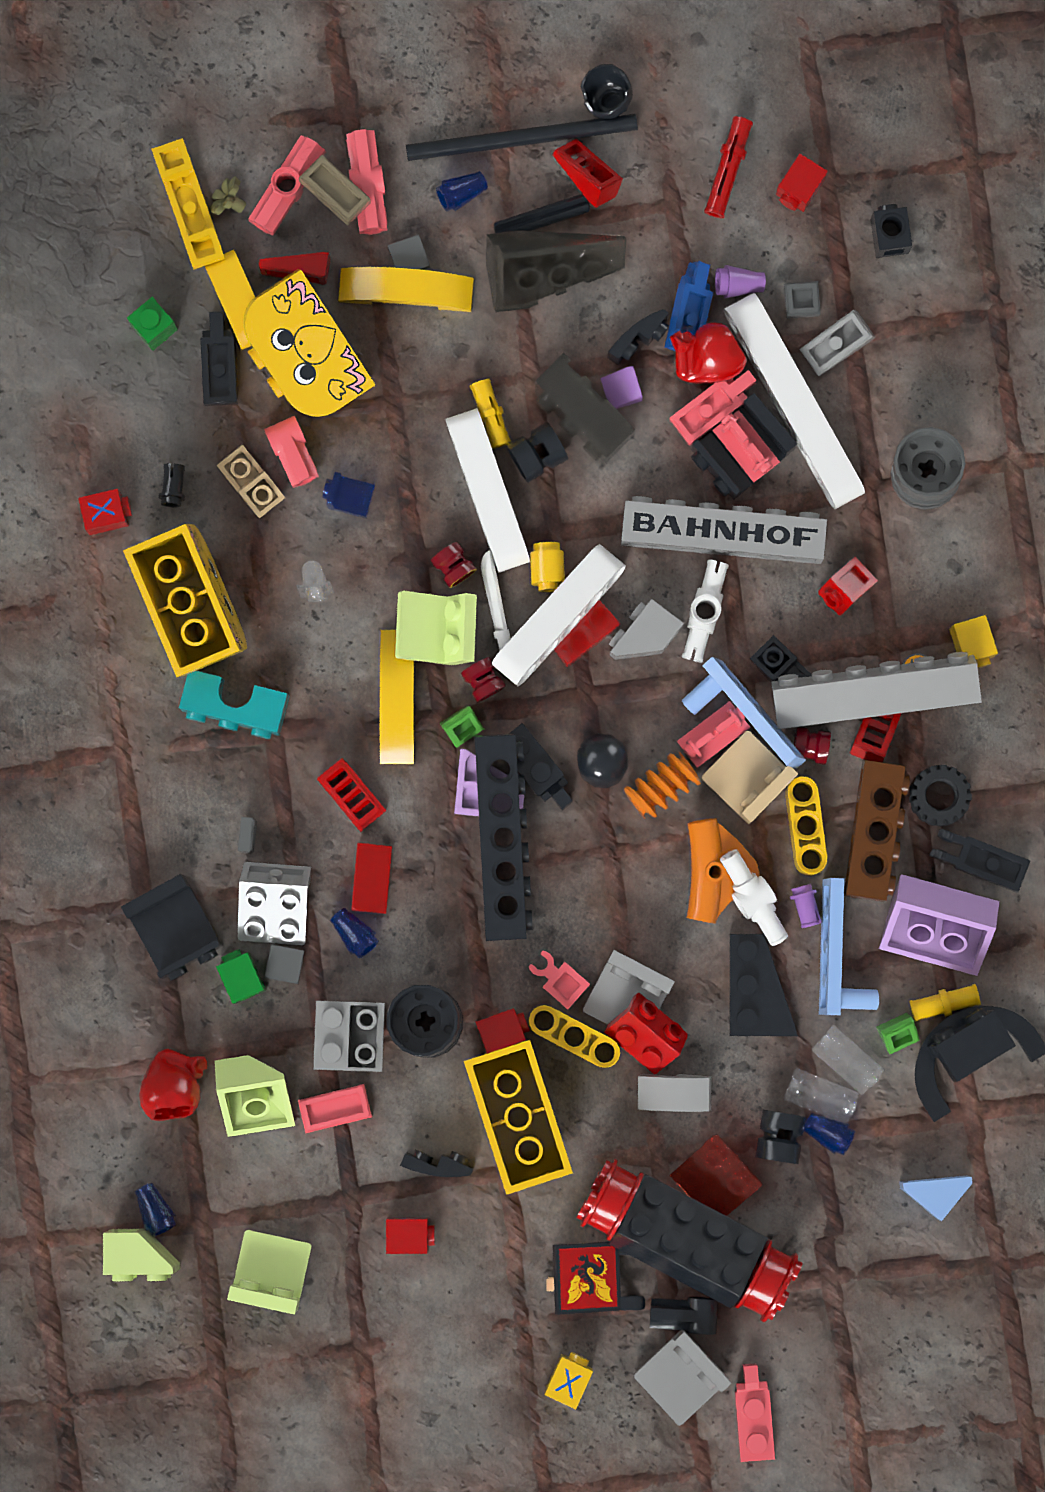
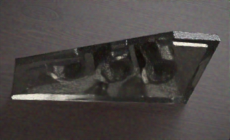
[486,231,626,312]

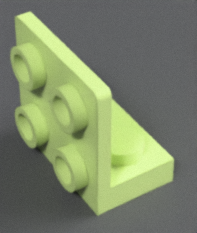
[395,591,477,665]
[227,1230,312,1314]

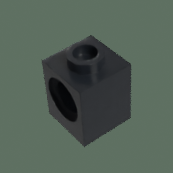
[870,204,912,258]

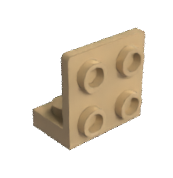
[702,731,798,825]

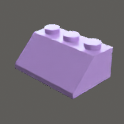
[879,874,999,976]

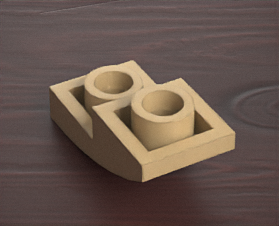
[216,445,285,518]

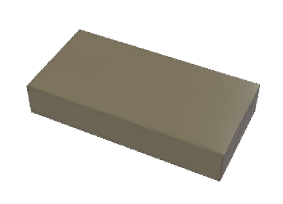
[299,155,371,226]

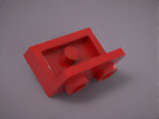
[604,992,688,1075]

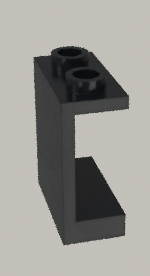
[691,393,798,500]
[121,874,222,981]

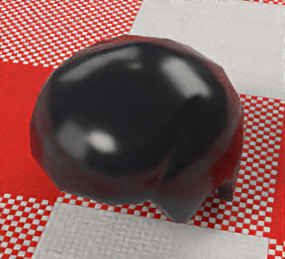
[580,64,633,119]
[577,733,628,788]

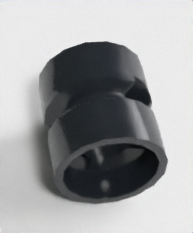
[506,422,568,483]
[755,1109,806,1164]

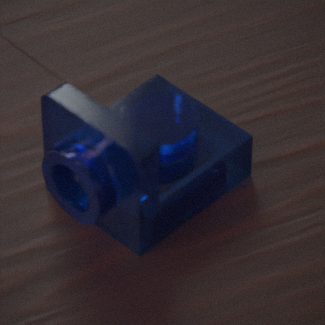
[322,472,375,519]

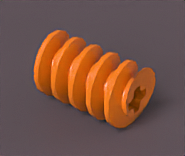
[624,752,701,819]

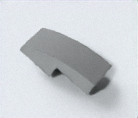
[638,1074,712,1112]

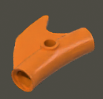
[686,818,760,924]

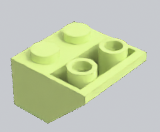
[103,1229,180,1281]

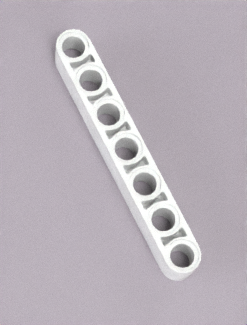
[724,293,865,509]

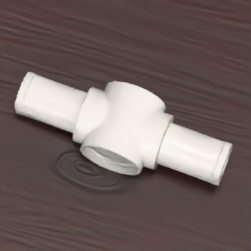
[682,560,729,663]
[720,849,788,946]

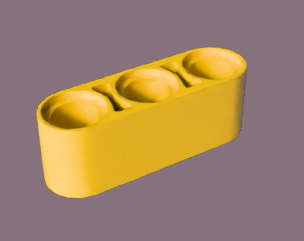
[205,249,255,350]
[785,776,827,876]
[529,1005,620,1068]

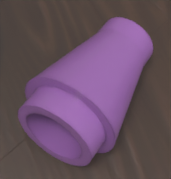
[715,265,766,299]

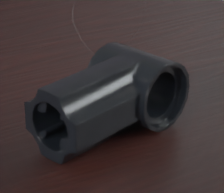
[650,1297,718,1335]

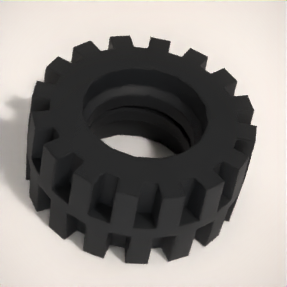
[909,765,972,826]

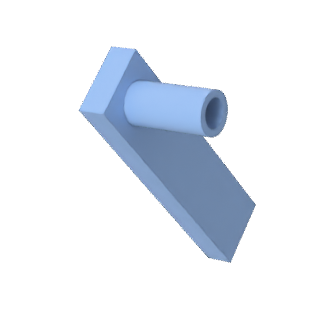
[682,657,806,769]
[819,878,879,1015]

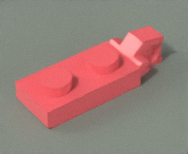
[669,370,757,446]
[734,1364,775,1462]

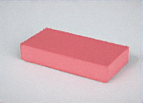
[298,1084,372,1133]

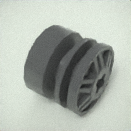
[890,427,966,510]

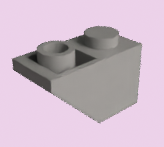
[609,599,684,660]

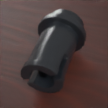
[158,463,185,508]

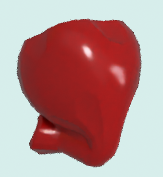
[669,322,747,383]
[139,1049,207,1121]

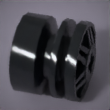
[387,985,463,1058]

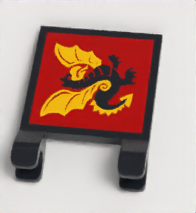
[553,1241,645,1315]

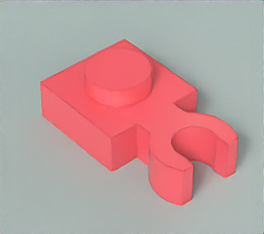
[529,951,590,1010]

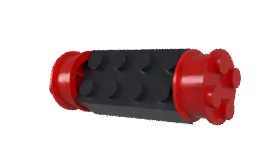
[576,1158,803,1322]

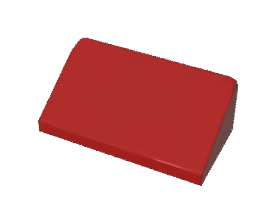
[554,600,621,667]
[352,843,392,914]

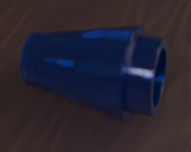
[436,171,488,212]
[330,908,379,959]
[804,1113,856,1156]
[135,1183,177,1237]

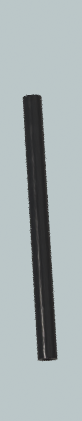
[406,114,638,161]

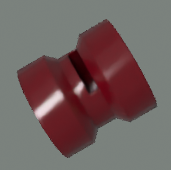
[431,541,477,588]
[461,657,506,703]
[793,727,831,765]

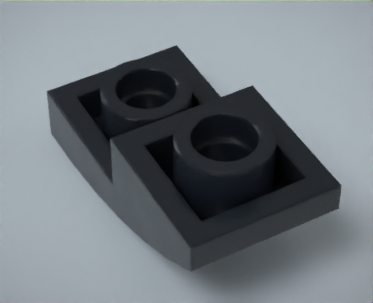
[607,309,669,365]
[750,635,812,682]
[400,1149,474,1177]

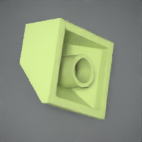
[215,1055,295,1137]

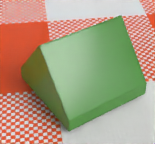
[440,705,484,748]
[876,1013,920,1054]

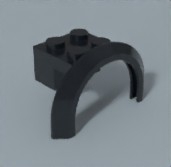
[914,1006,1045,1122]

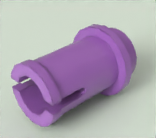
[790,884,823,928]

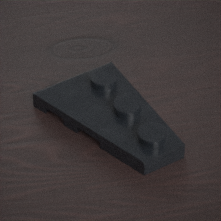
[729,934,798,1036]

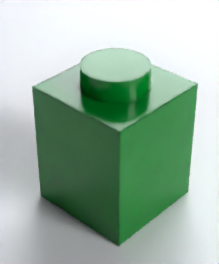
[127,297,178,351]
[216,949,266,1004]

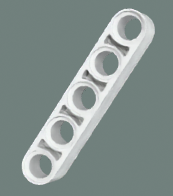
[445,408,530,573]
[492,544,626,686]

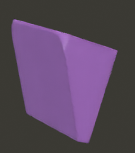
[600,366,643,411]

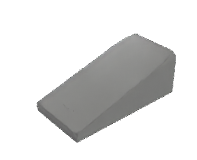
[800,310,876,376]

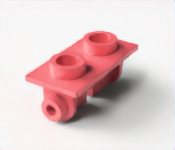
[712,410,780,483]
[676,701,751,768]

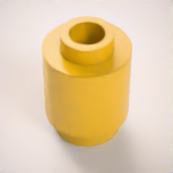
[530,542,565,592]

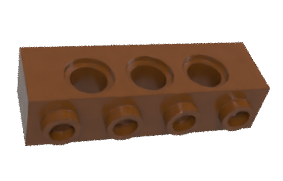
[844,760,910,902]

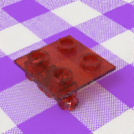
[669,1134,763,1216]

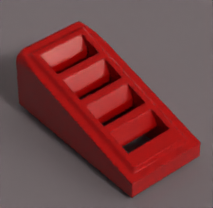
[553,139,623,208]
[258,252,330,285]
[850,713,902,763]
[317,758,386,832]

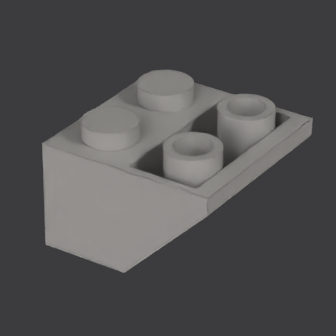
[313,1001,385,1072]

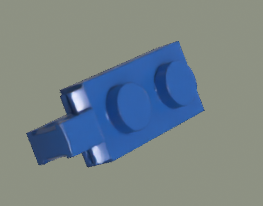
[664,261,713,351]

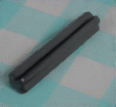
[493,194,590,241]

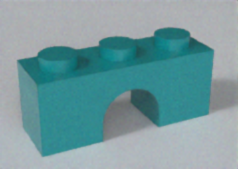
[179,671,290,739]

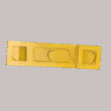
[152,138,225,270]
[338,267,474,312]
[380,630,415,764]

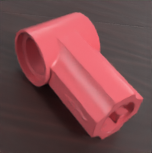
[264,416,319,488]

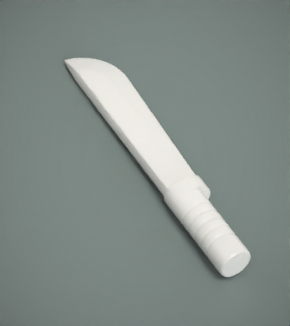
[481,551,511,652]

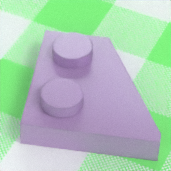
[454,749,524,816]

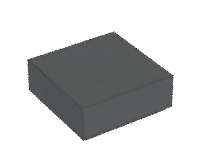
[387,235,430,270]
[784,281,821,319]
[238,817,257,854]
[264,944,305,984]

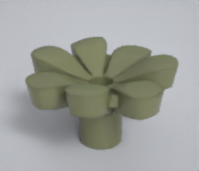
[210,176,246,215]

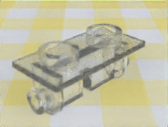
[296,561,335,602]
[811,1025,884,1095]
[783,1068,859,1124]

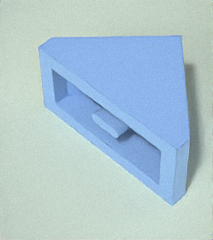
[899,1175,972,1221]

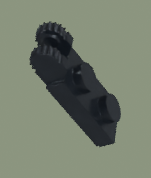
[930,829,1030,893]

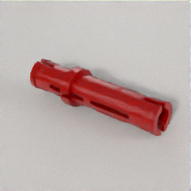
[704,116,753,219]

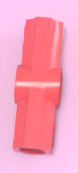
[346,129,388,235]
[248,135,326,236]

